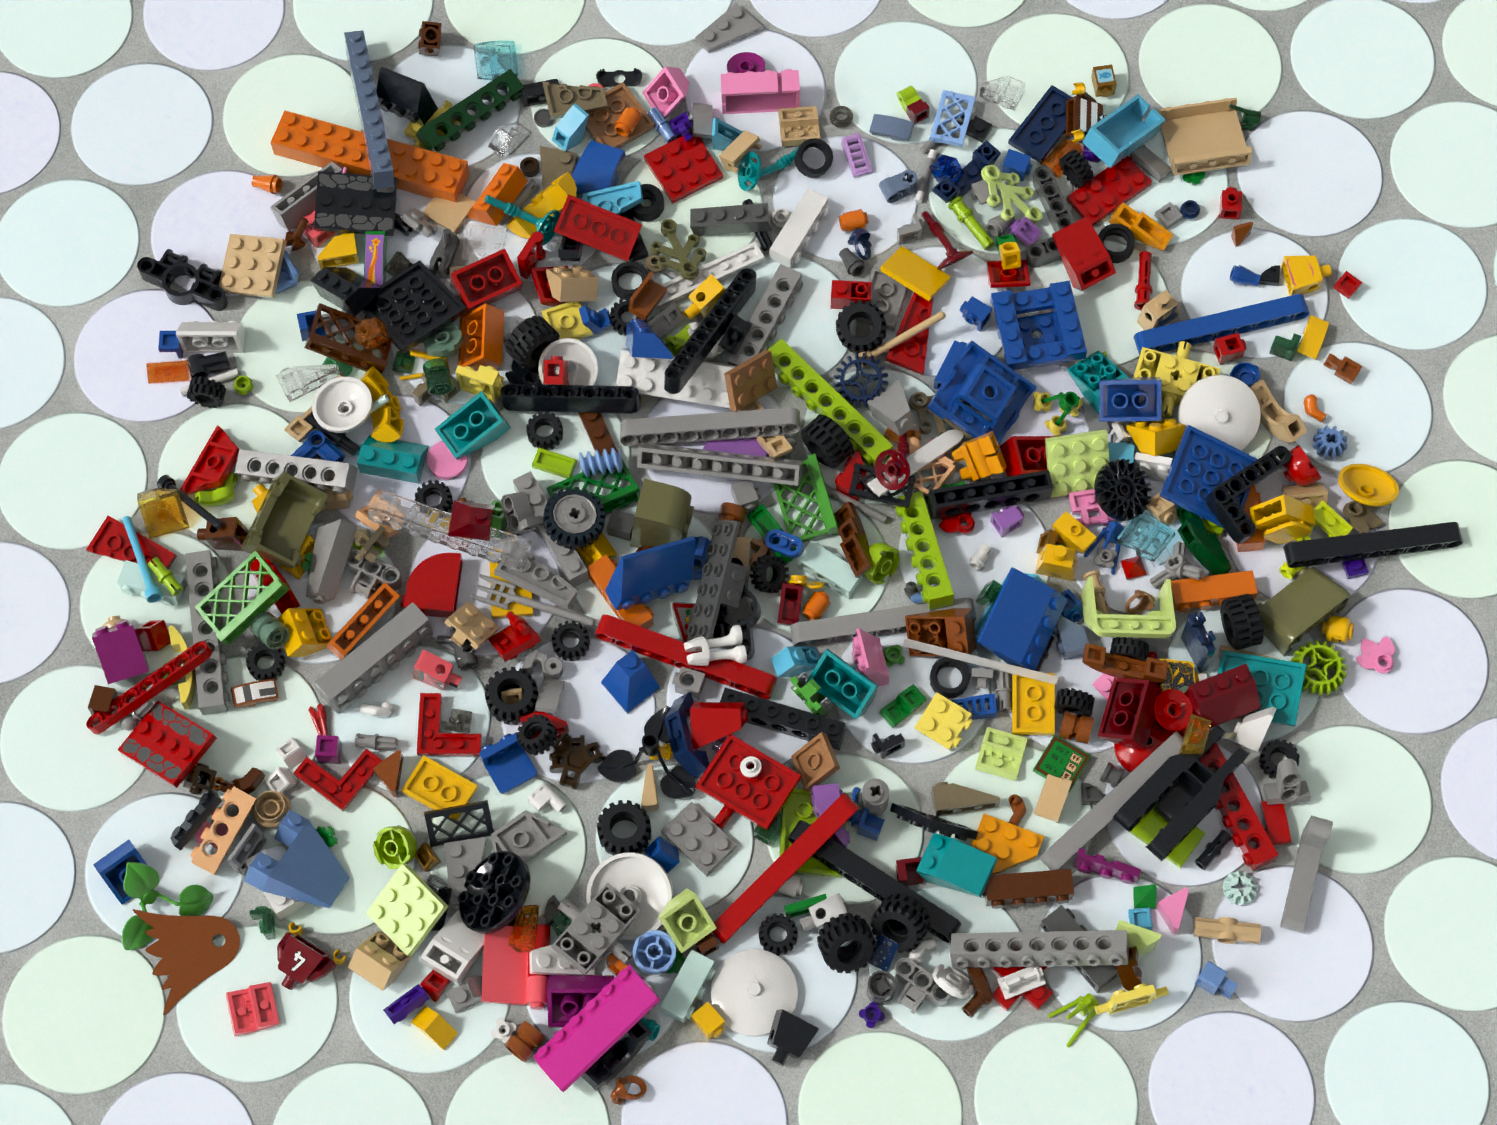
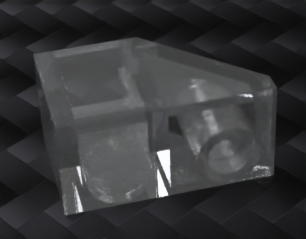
[980,75,1026,111]

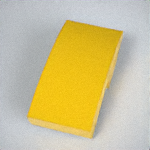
[1296,315,1329,360]

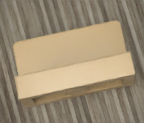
[1282,482,1328,509]
[1034,774,1072,823]

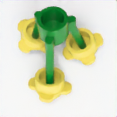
[1033,391,1083,436]

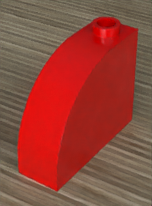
[401,553,463,618]

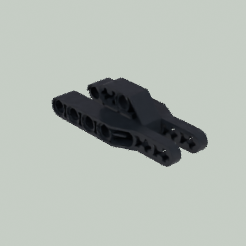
[1113,725,1250,862]

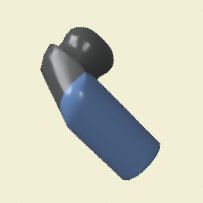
[904,581,926,604]

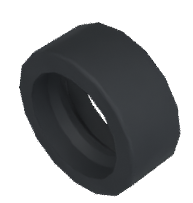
[795,138,833,178]
[1098,224,1135,264]
[611,261,648,301]
[930,657,970,699]

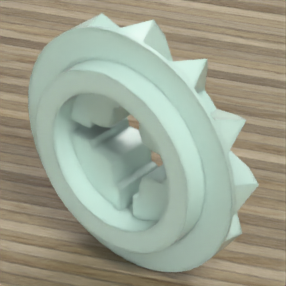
[1223,870,1258,905]

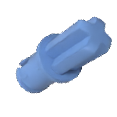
[648,107,677,143]

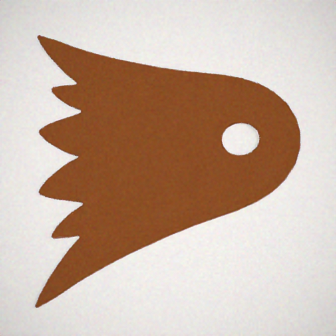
[133,909,240,1015]

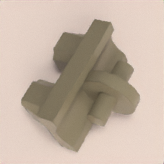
[354,525,391,563]

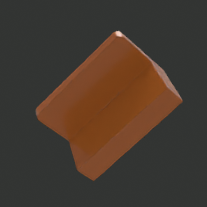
[629,271,667,321]

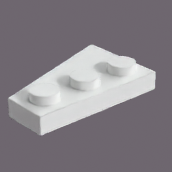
[529,945,595,975]

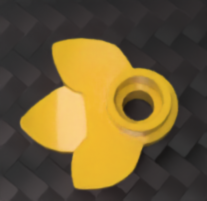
[788,575,825,589]

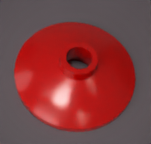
[1154,689,1193,731]

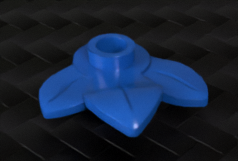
[848,787,862,827]

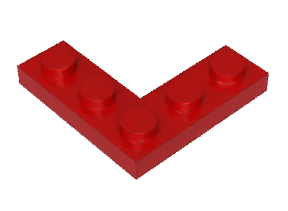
[417,693,482,756]
[293,748,383,812]

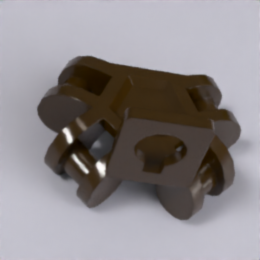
[549,731,606,790]

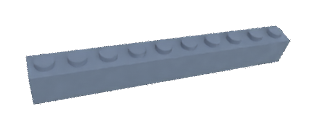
[344,30,394,189]

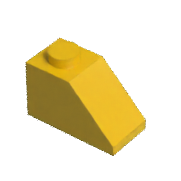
[317,233,360,269]

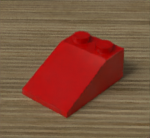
[1000,436,1057,477]

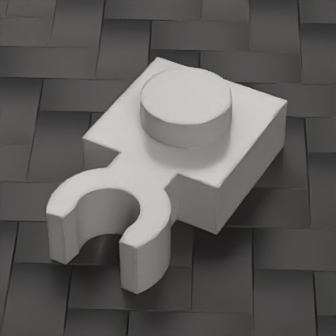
[401,208,438,238]

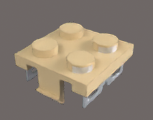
[444,601,500,652]

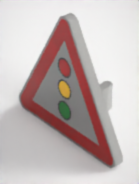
[670,602,696,643]

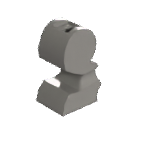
[522,649,563,679]

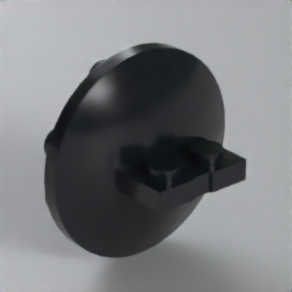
[458,851,530,934]

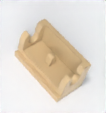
[719,130,763,173]

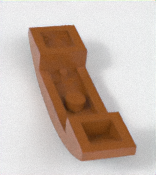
[1082,643,1168,682]

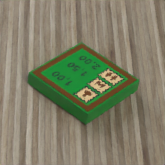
[1033,735,1091,793]

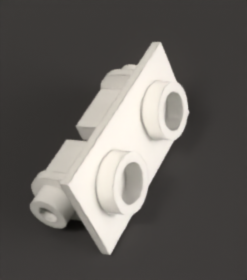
[997,966,1046,1000]

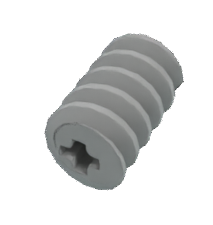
[861,778,889,816]

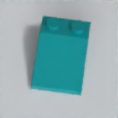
[435,391,511,460]
[916,833,998,898]

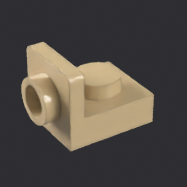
[1145,492,1178,529]

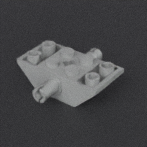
[551,883,641,975]

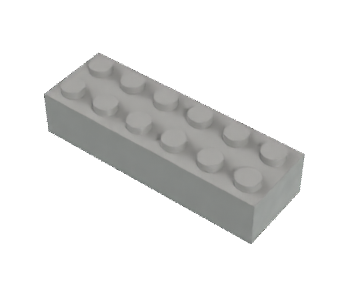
[315,602,433,713]

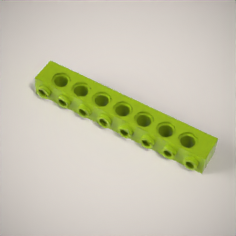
[768,338,893,467]

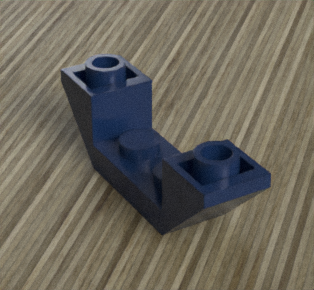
[932,140,1001,203]
[664,692,709,779]

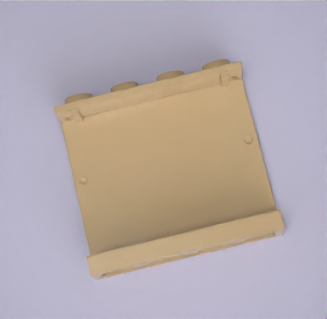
[1159,97,1252,176]

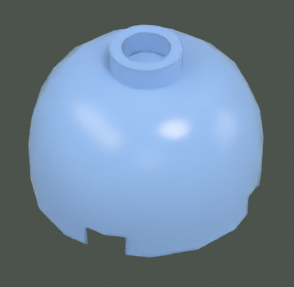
[633,930,676,975]

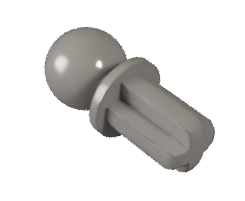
[120,700,154,731]

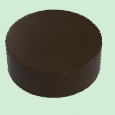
[520,157,540,177]

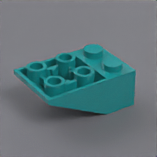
[1067,350,1129,414]

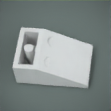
[420,909,484,986]

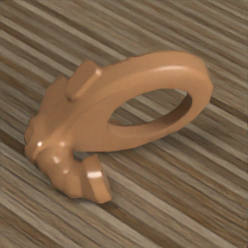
[1125,590,1155,615]

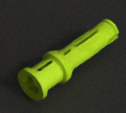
[948,196,995,250]

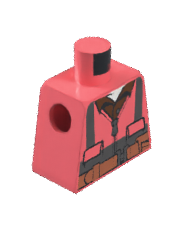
[413,649,462,690]

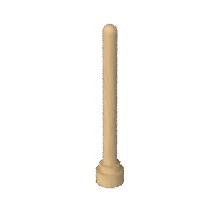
[858,311,946,368]

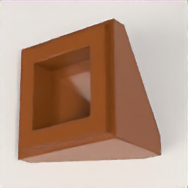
[1231,222,1253,247]

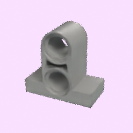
[501,492,543,539]
[1263,759,1311,805]

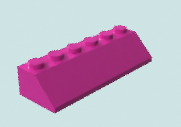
[533,964,660,1093]

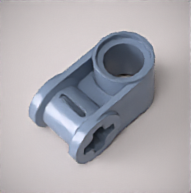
[879,170,917,203]

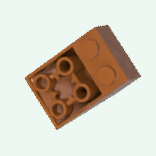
[905,608,977,656]

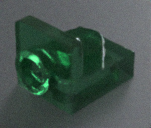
[975,579,1003,605]
[551,903,574,936]
[249,906,276,940]

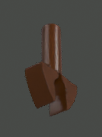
[285,218,308,251]

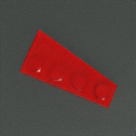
[886,292,933,375]
[86,516,177,570]

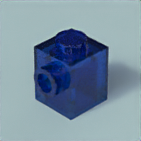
[929,155,964,183]

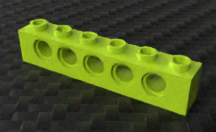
[895,491,954,610]

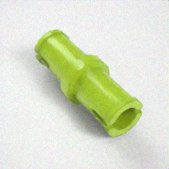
[148,557,184,596]

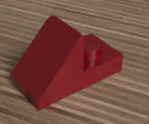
[777,582,804,625]

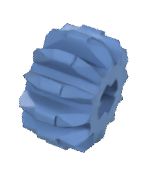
[1313,425,1348,460]

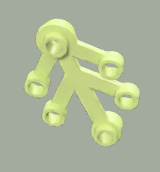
[981,165,1042,224]

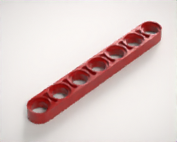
[86,641,212,735]

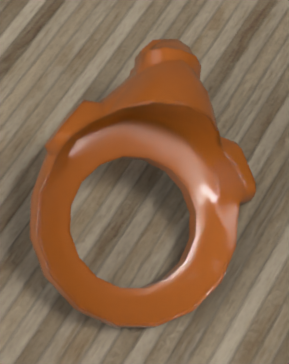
[610,1075,646,1105]

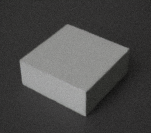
[1154,202,1183,229]

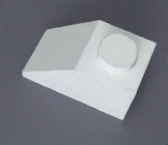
[1233,707,1277,752]

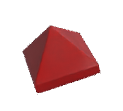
[1120,556,1147,580]

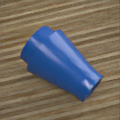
[1229,265,1261,286]

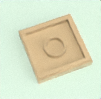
[422,193,476,234]

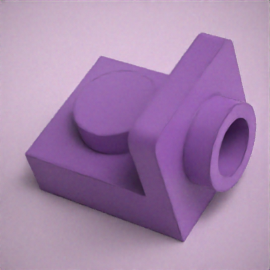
[1007,216,1042,247]

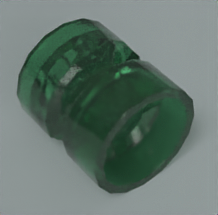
[422,358,454,396]

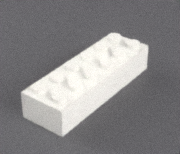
[616,348,736,408]

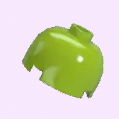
[863,542,900,585]
[373,825,417,869]

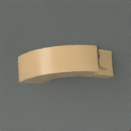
[1249,380,1308,442]

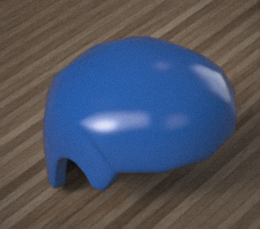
[1230,362,1261,387]

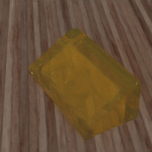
[1179,714,1212,754]

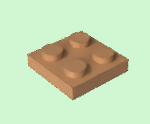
[791,732,840,792]

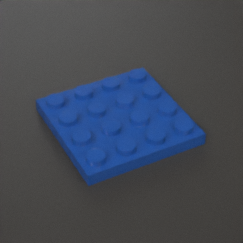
[1160,425,1258,528]

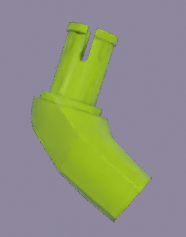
[194,472,238,507]

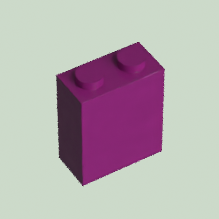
[92,620,149,684]

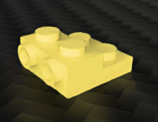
[455,365,504,402]
[914,692,973,751]

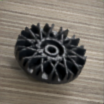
[1094,459,1152,521]

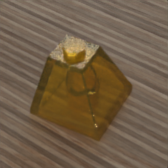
[137,488,190,539]

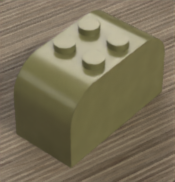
[630,479,694,548]

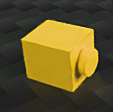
[691,1002,725,1040]

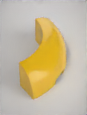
[506,172,577,238]
[359,366,404,443]

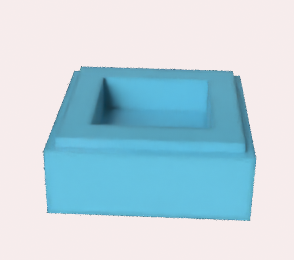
[1128,908,1153,931]

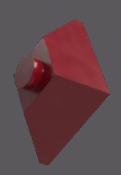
[448,500,495,541]

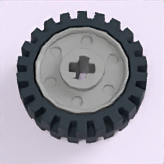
[543,487,605,549]

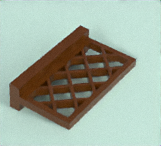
[304,303,391,374]

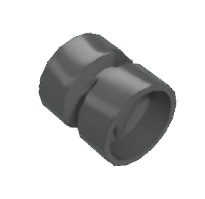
[867,970,896,1005]

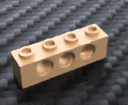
[190,786,257,875]

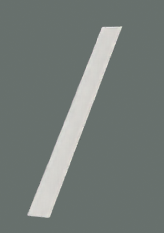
[903,638,1059,685]

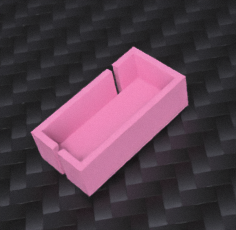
[721,69,800,114]

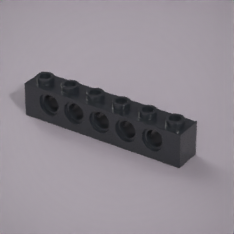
[926,470,1054,520]
[720,687,846,751]

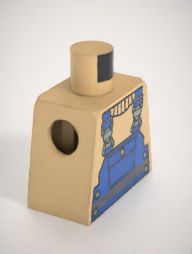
[1137,290,1179,330]

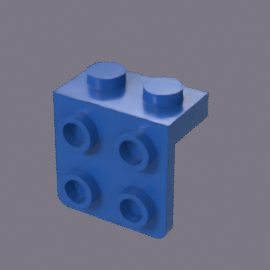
[479,733,537,794]

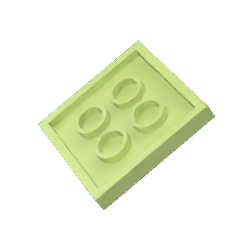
[1045,429,1109,498]
[366,863,449,956]

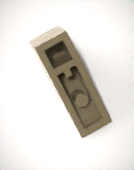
[931,782,1000,817]

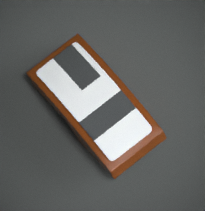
[231,679,279,708]

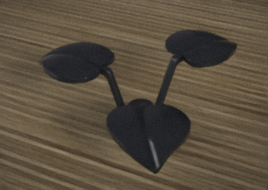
[597,706,696,799]

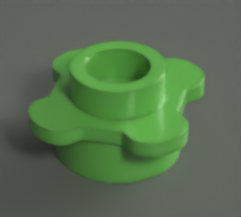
[882,645,905,667]

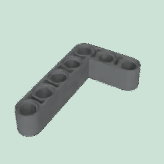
[1026,165,1075,268]

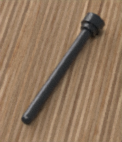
[157,475,223,529]

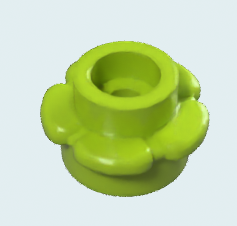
[233,376,253,395]

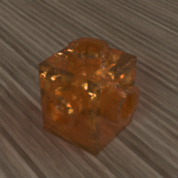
[354,317,389,349]

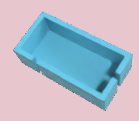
[1082,94,1166,168]

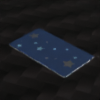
[868,934,899,972]

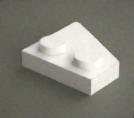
[1134,452,1174,480]

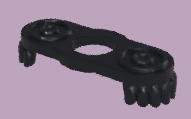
[596,68,642,87]

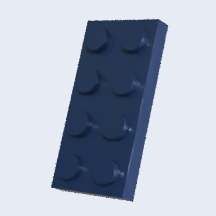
[1008,85,1072,164]

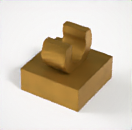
[1036,529,1062,554]

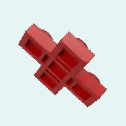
[990,966,1053,1011]

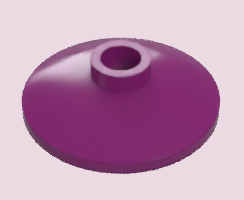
[727,52,765,73]

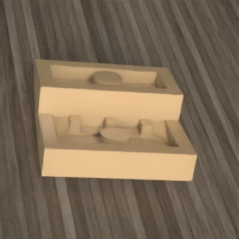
[778,106,821,147]

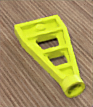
[1279,500,1353,580]

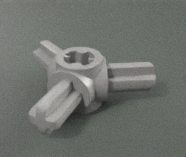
[1150,541,1204,588]

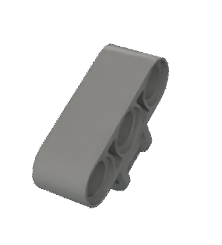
[346,549,402,600]
[894,958,951,1014]

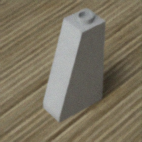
[306,519,358,604]

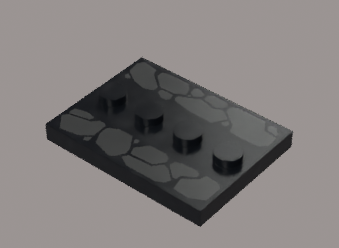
[314,171,397,236]

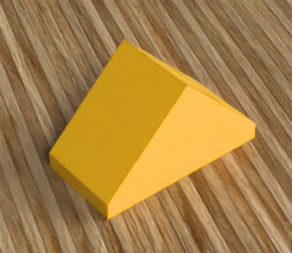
[411,1006,458,1050]

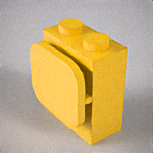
[1250,494,1316,544]

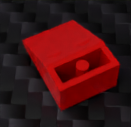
[1052,217,1116,291]

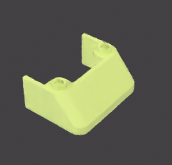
[1081,577,1176,638]

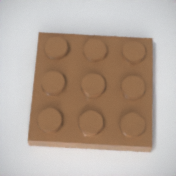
[586,82,655,149]

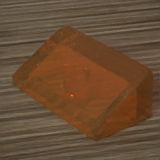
[1040,139,1083,178]
[146,360,189,384]

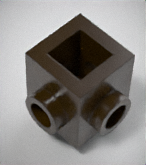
[183,763,217,795]

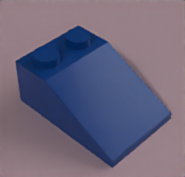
[1099,377,1161,422]

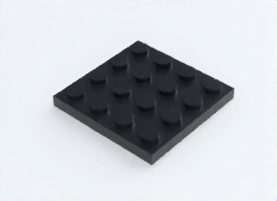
[362,260,468,354]

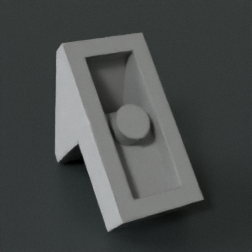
[446,976,482,1013]

